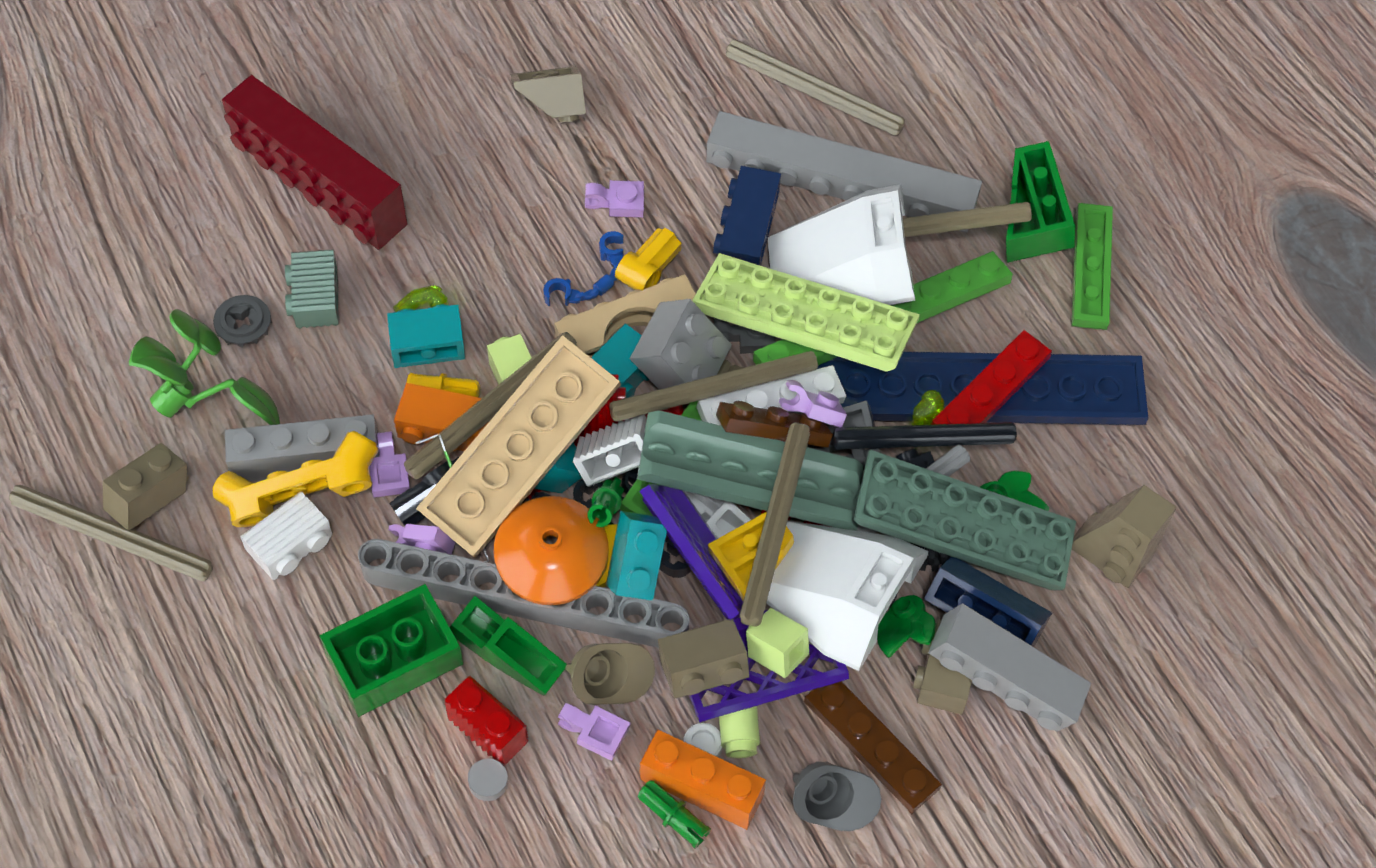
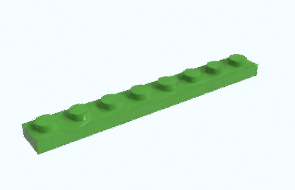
[753,251,1013,365]

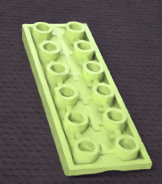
[692,253,920,371]

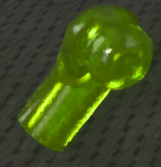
[393,285,447,312]
[912,390,944,425]

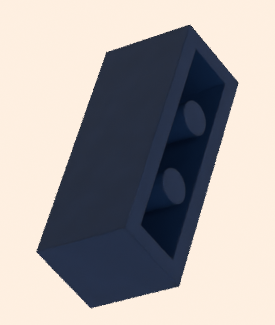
[713,166,781,266]
[924,557,1052,647]

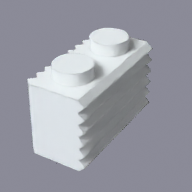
[573,415,647,486]
[240,491,332,580]

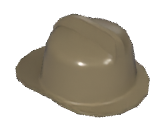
[566,643,655,705]

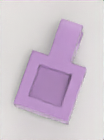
[585,180,644,218]
[779,380,847,427]
[369,431,410,498]
[388,524,455,555]
[558,703,630,761]

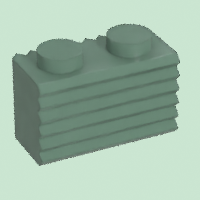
[285,249,339,329]

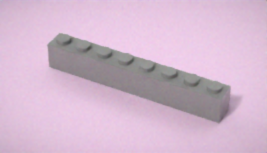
[706,111,982,233]

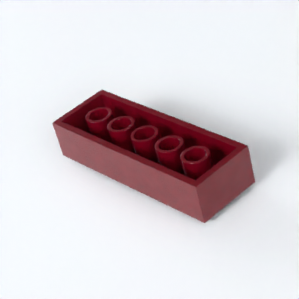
[222,74,408,250]

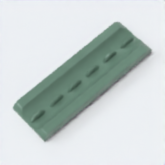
[637,411,863,531]
[854,450,1076,590]

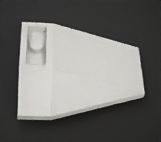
[768,184,915,305]
[766,521,928,671]

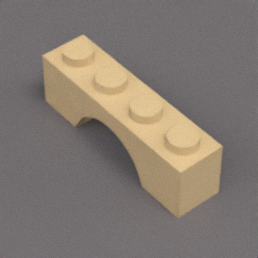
[554,274,696,358]

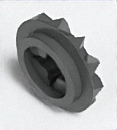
[213,295,272,347]

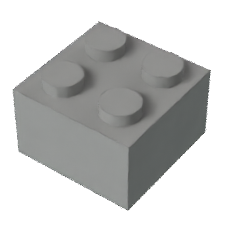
[630,299,732,390]

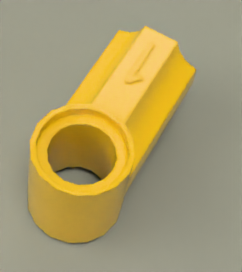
[615,228,682,290]

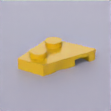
[708,512,794,601]

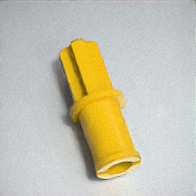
[406,372,480,397]

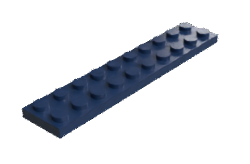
[801,352,1149,425]

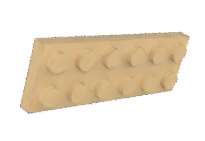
[416,335,621,558]

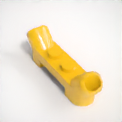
[212,431,379,527]

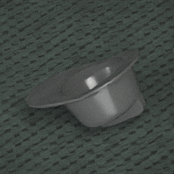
[792,762,882,831]

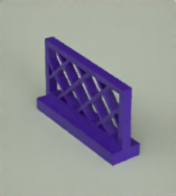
[639,484,743,620]
[689,609,849,722]

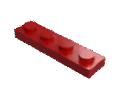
[931,330,1052,447]

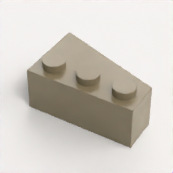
[1072,485,1177,588]

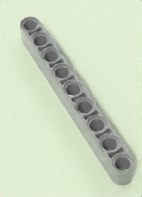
[358,539,689,648]

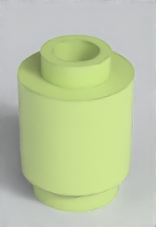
[719,706,760,758]

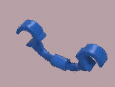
[543,231,624,306]

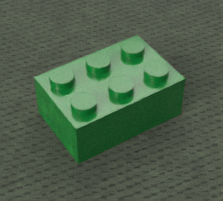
[319,584,463,717]

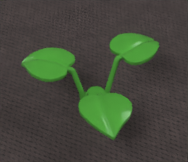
[129,309,280,425]

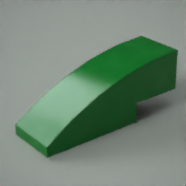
[450,596,567,696]

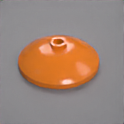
[494,496,609,605]

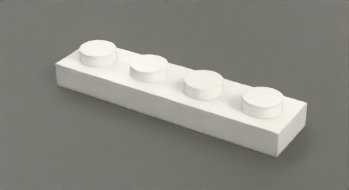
[696,365,846,426]

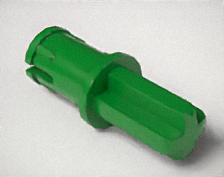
[587,477,624,527]
[638,780,711,849]

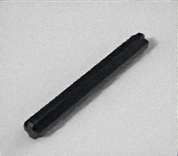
[833,422,1017,449]

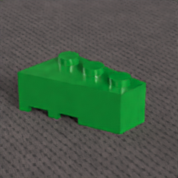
[1006,141,1075,263]

